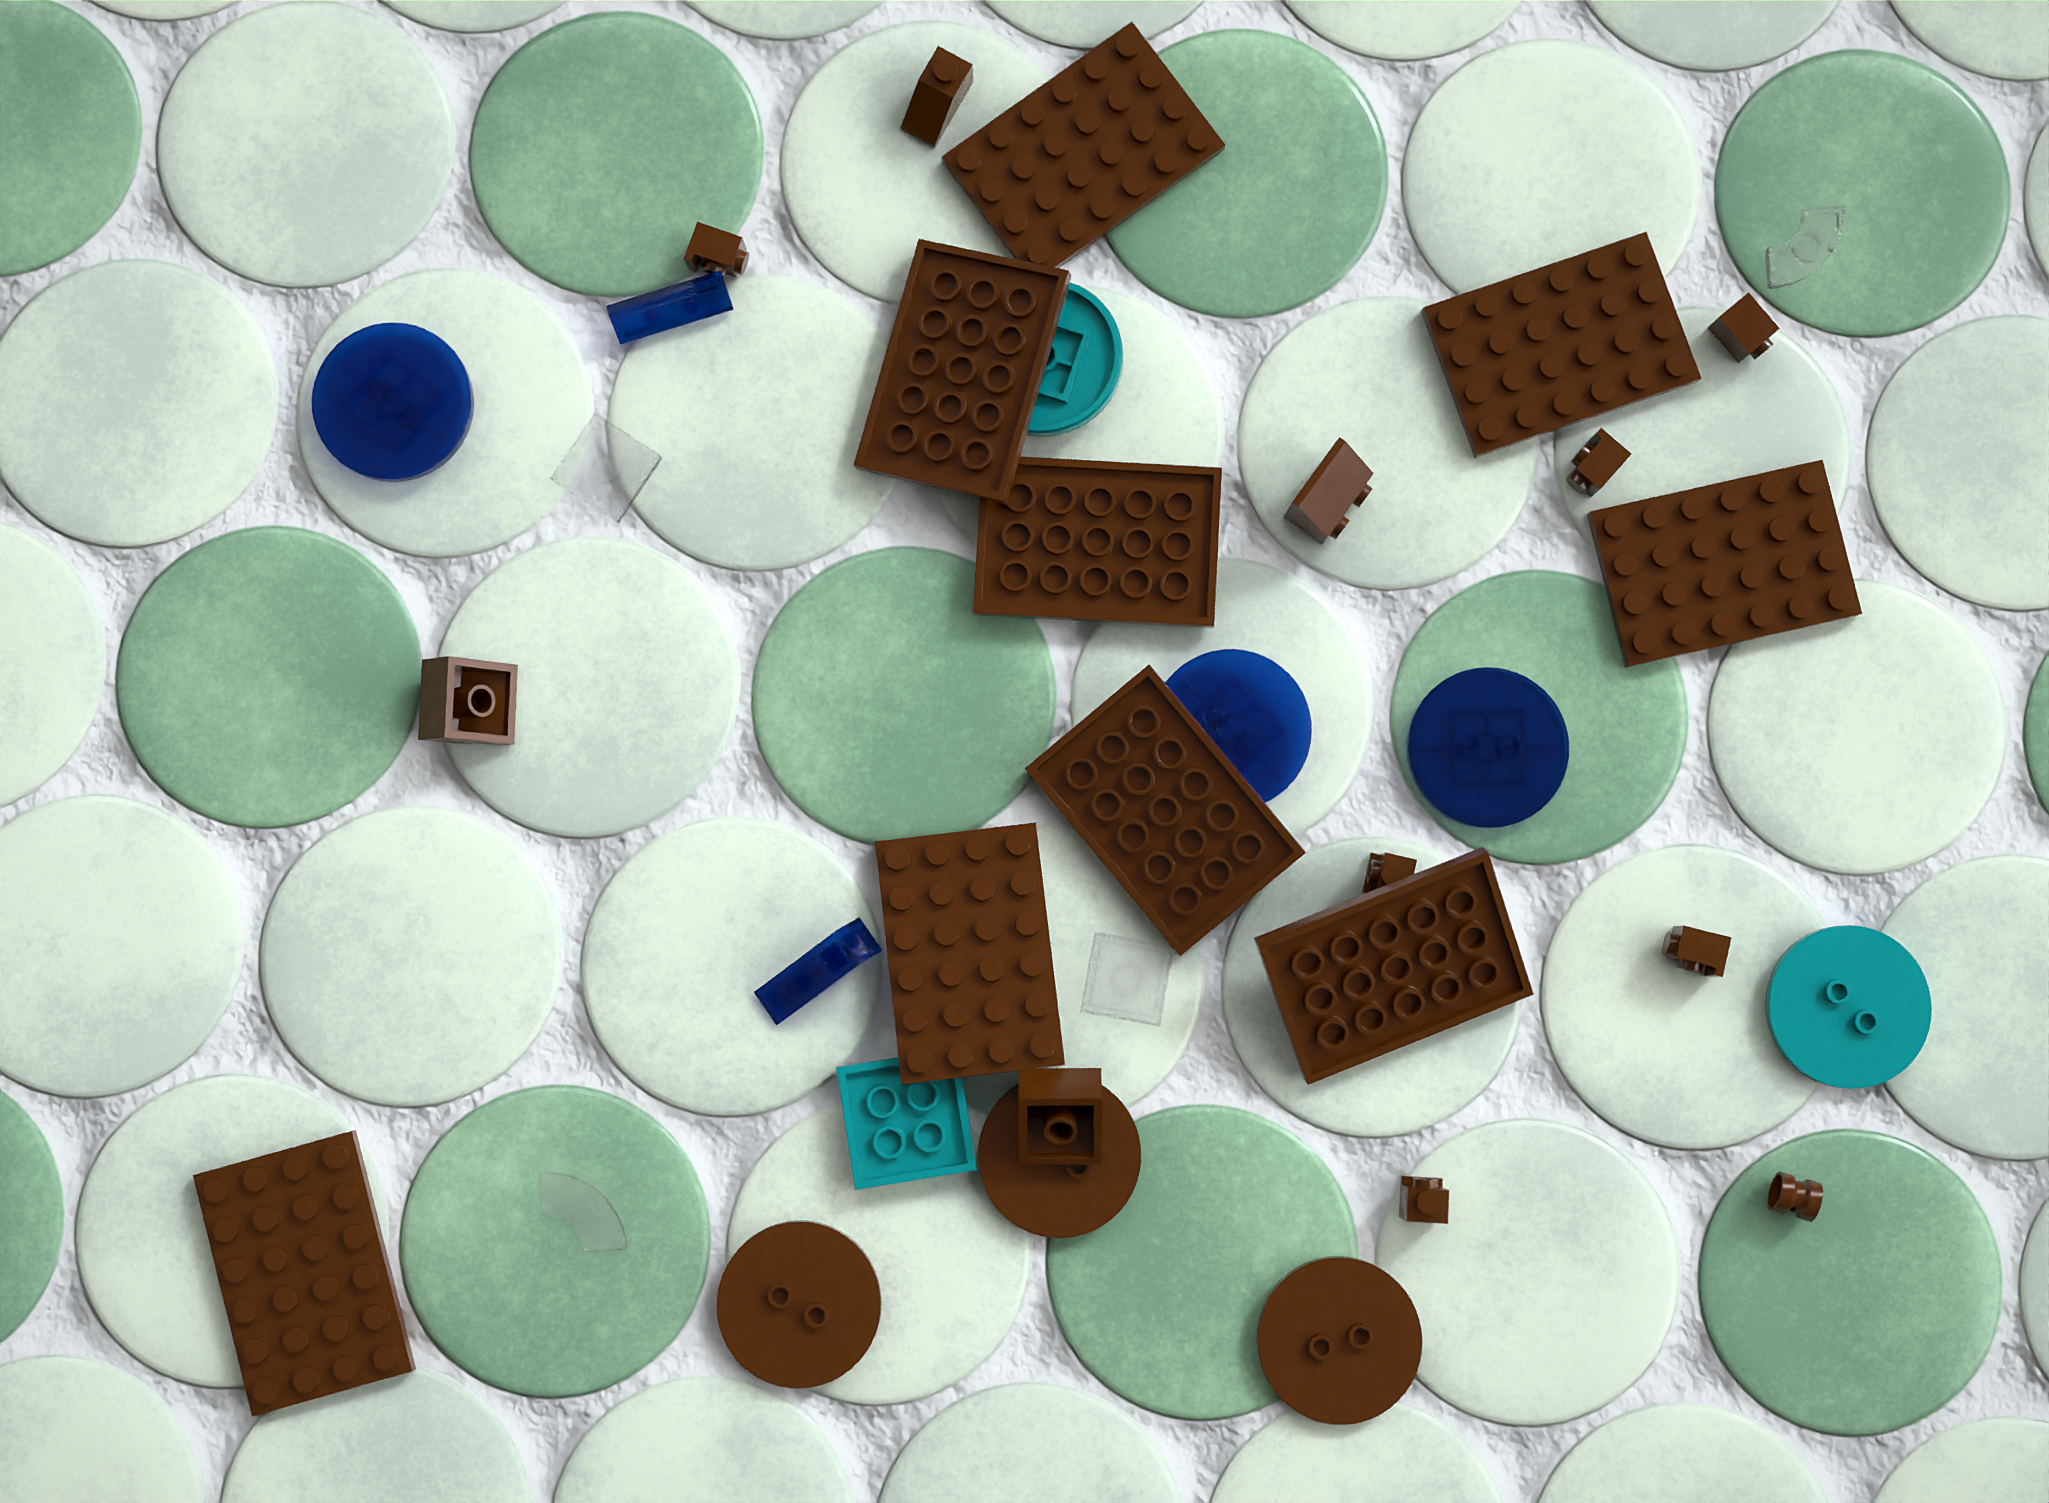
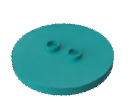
[1027,282,1124,437]
[1765,925,1932,1089]

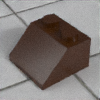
[1284,437,1374,544]
[418,656,518,745]
[1019,1068,1102,1165]

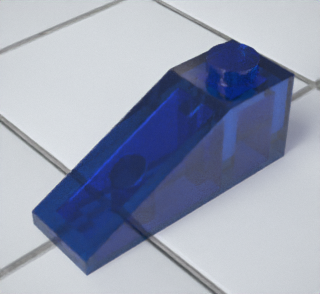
[754,917,882,1025]

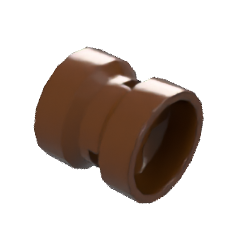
[1767,1171,1823,1222]

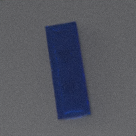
[606,270,734,345]

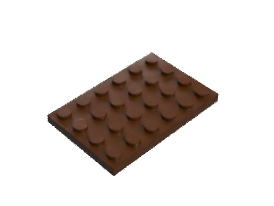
[941,21,1225,268]
[1421,232,1702,458]
[853,239,1072,505]
[973,456,1222,628]
[1587,459,1862,668]
[1025,664,1306,956]
[875,822,1065,1085]
[1254,847,1534,1085]
[193,1130,416,1417]

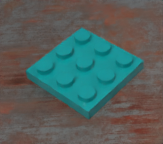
[836,1057,977,1190]

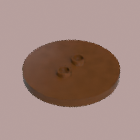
[978,1084,1141,1238]
[717,1220,882,1389]
[1257,1256,1422,1425]

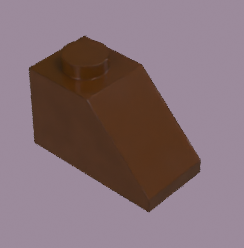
[901,46,974,148]

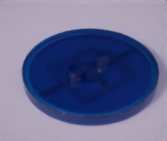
[312,322,474,482]
[1165,649,1312,803]
[1406,667,1569,829]

